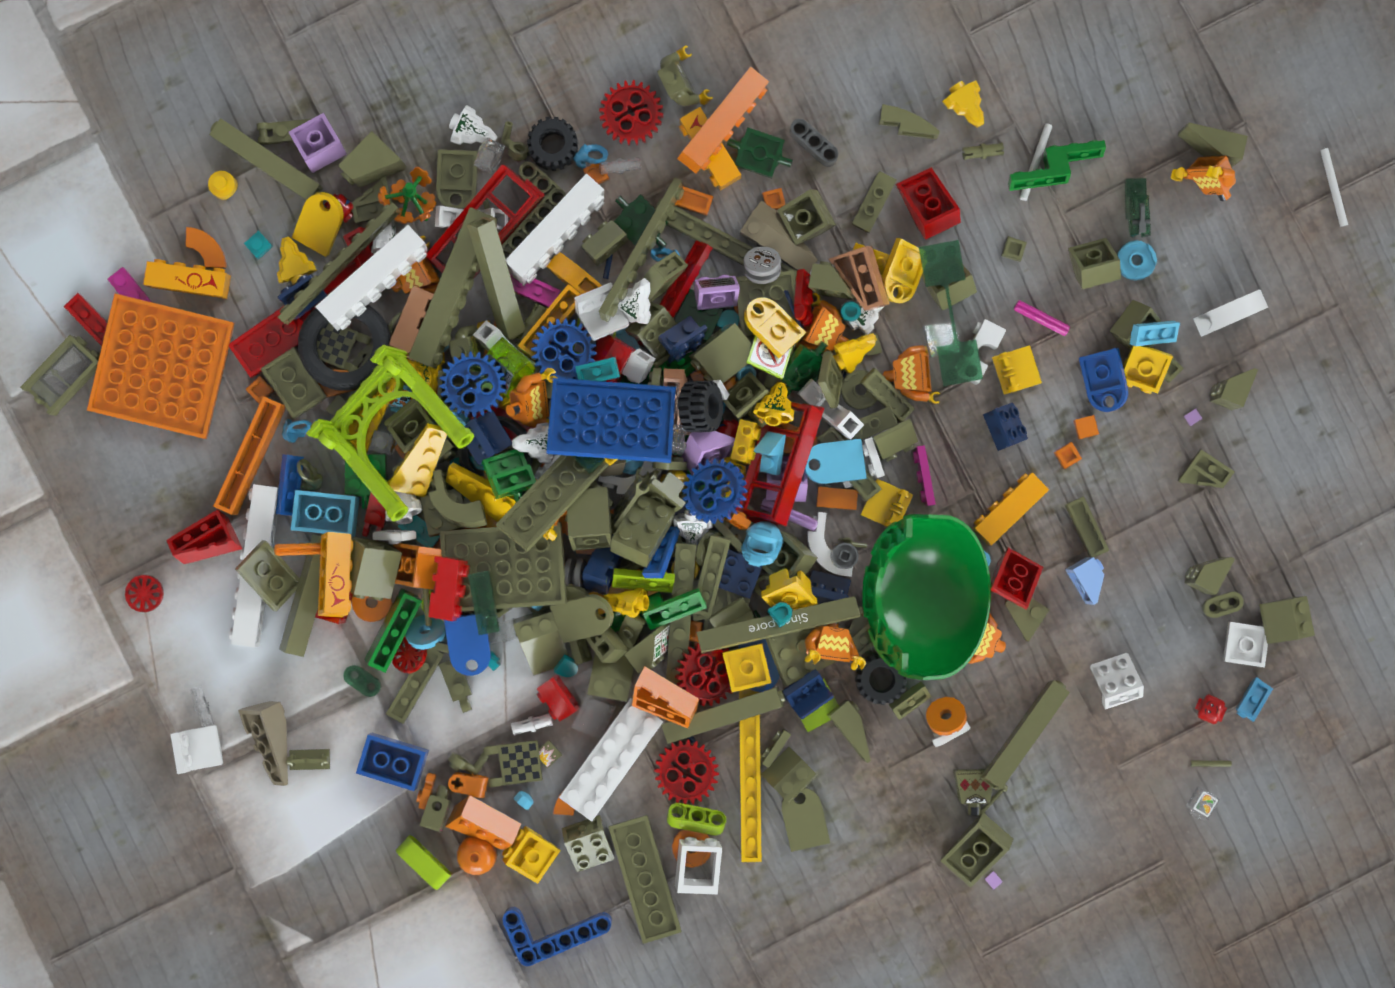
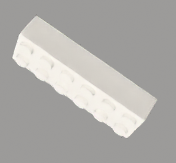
[506,174,604,286]
[315,225,428,331]
[559,698,663,821]

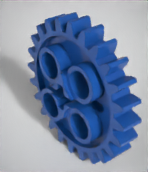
[531,318,597,380]
[439,351,506,418]
[682,458,748,524]

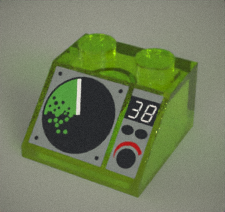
[483,337,536,398]

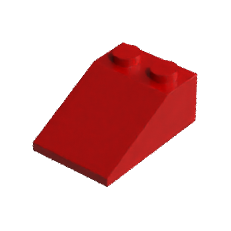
[896,167,961,240]
[990,547,1043,610]
[536,674,580,722]

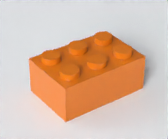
[393,543,442,590]

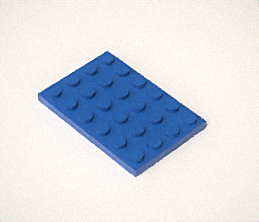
[547,378,676,463]

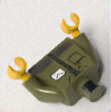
[657,46,713,106]

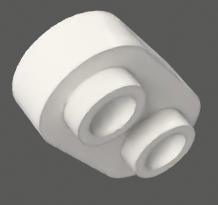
[931,721,970,747]

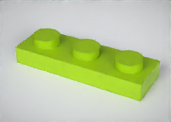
[612,568,675,593]

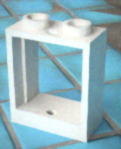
[675,837,722,894]

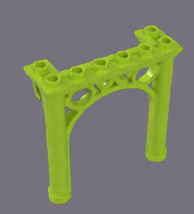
[306,345,474,521]

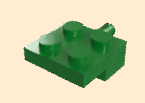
[482,449,536,502]
[345,454,388,509]

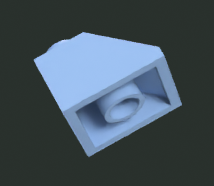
[1065,557,1104,605]

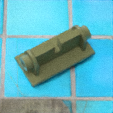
[287,749,330,770]

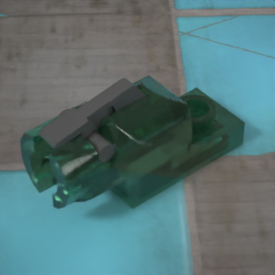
[1125,178,1151,238]

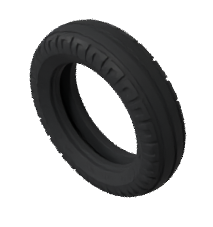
[298,305,391,391]

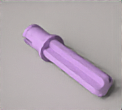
[761,498,818,531]

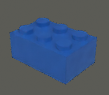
[356,732,429,791]

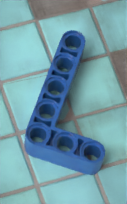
[502,907,612,966]

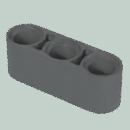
[790,119,839,167]

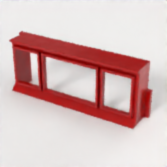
[426,164,545,279]
[736,402,825,527]

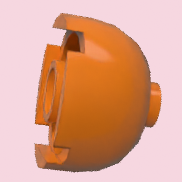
[457,836,497,875]

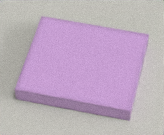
[1184,409,1202,426]
[984,871,1002,890]

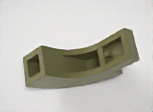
[428,470,487,528]

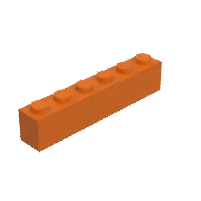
[677,67,769,174]
[213,396,286,515]

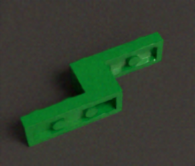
[1008,140,1106,191]
[604,588,707,632]

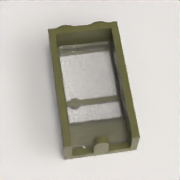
[20,335,100,416]

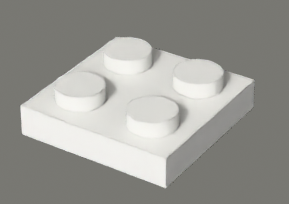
[1223,622,1268,668]

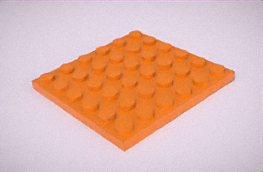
[87,293,235,439]

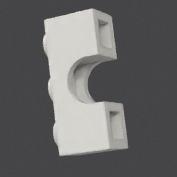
[954,319,1006,385]

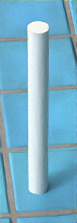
[1019,123,1052,201]
[1320,148,1348,227]

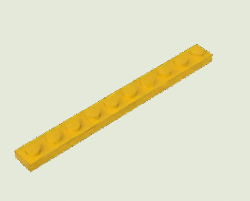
[739,686,762,862]

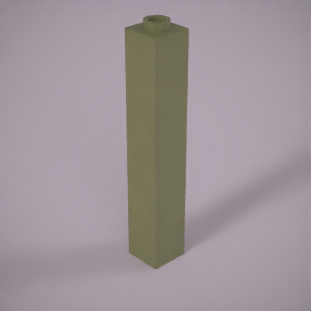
[209,118,323,200]
[467,217,525,339]
[279,533,323,657]
[980,680,1070,790]
[661,687,786,744]

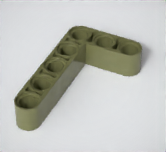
[502,162,566,255]

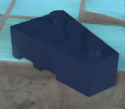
[582,534,623,595]

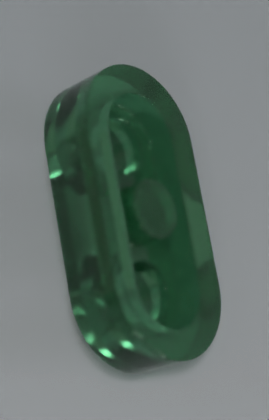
[343,665,381,697]

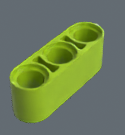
[667,803,726,836]
[395,835,452,890]

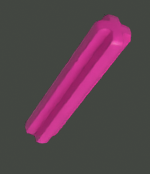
[1014,300,1070,336]

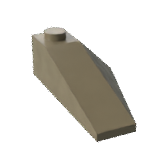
[740,201,818,273]
[238,701,288,786]

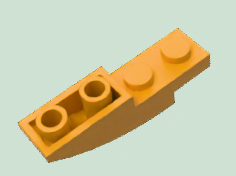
[546,252,602,294]

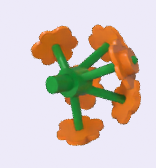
[378,167,436,224]

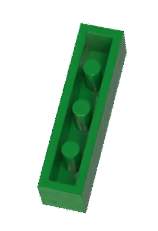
[364,588,422,673]

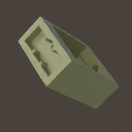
[641,251,688,303]

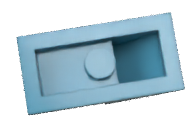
[754,431,786,475]

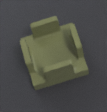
[640,469,686,512]

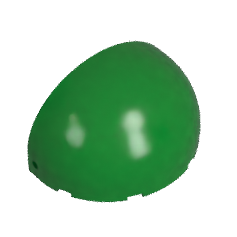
[862,514,991,680]

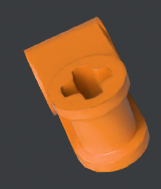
[448,772,489,798]

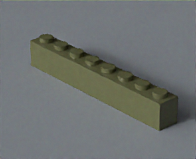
[408,207,498,369]

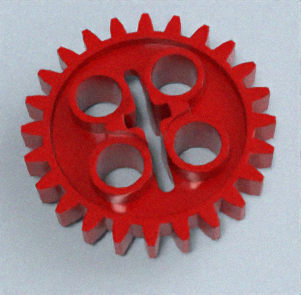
[599,80,663,146]
[675,643,733,706]
[654,739,719,805]

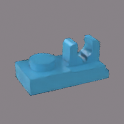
[1236,677,1273,722]

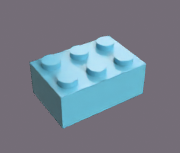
[291,490,360,537]

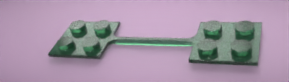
[919,240,983,386]

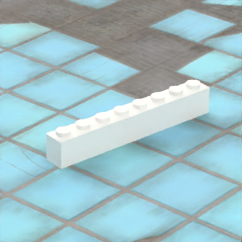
[229,484,279,647]

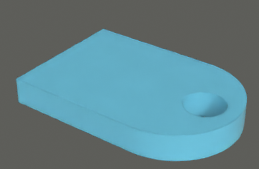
[804,439,867,484]

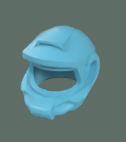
[741,521,783,567]

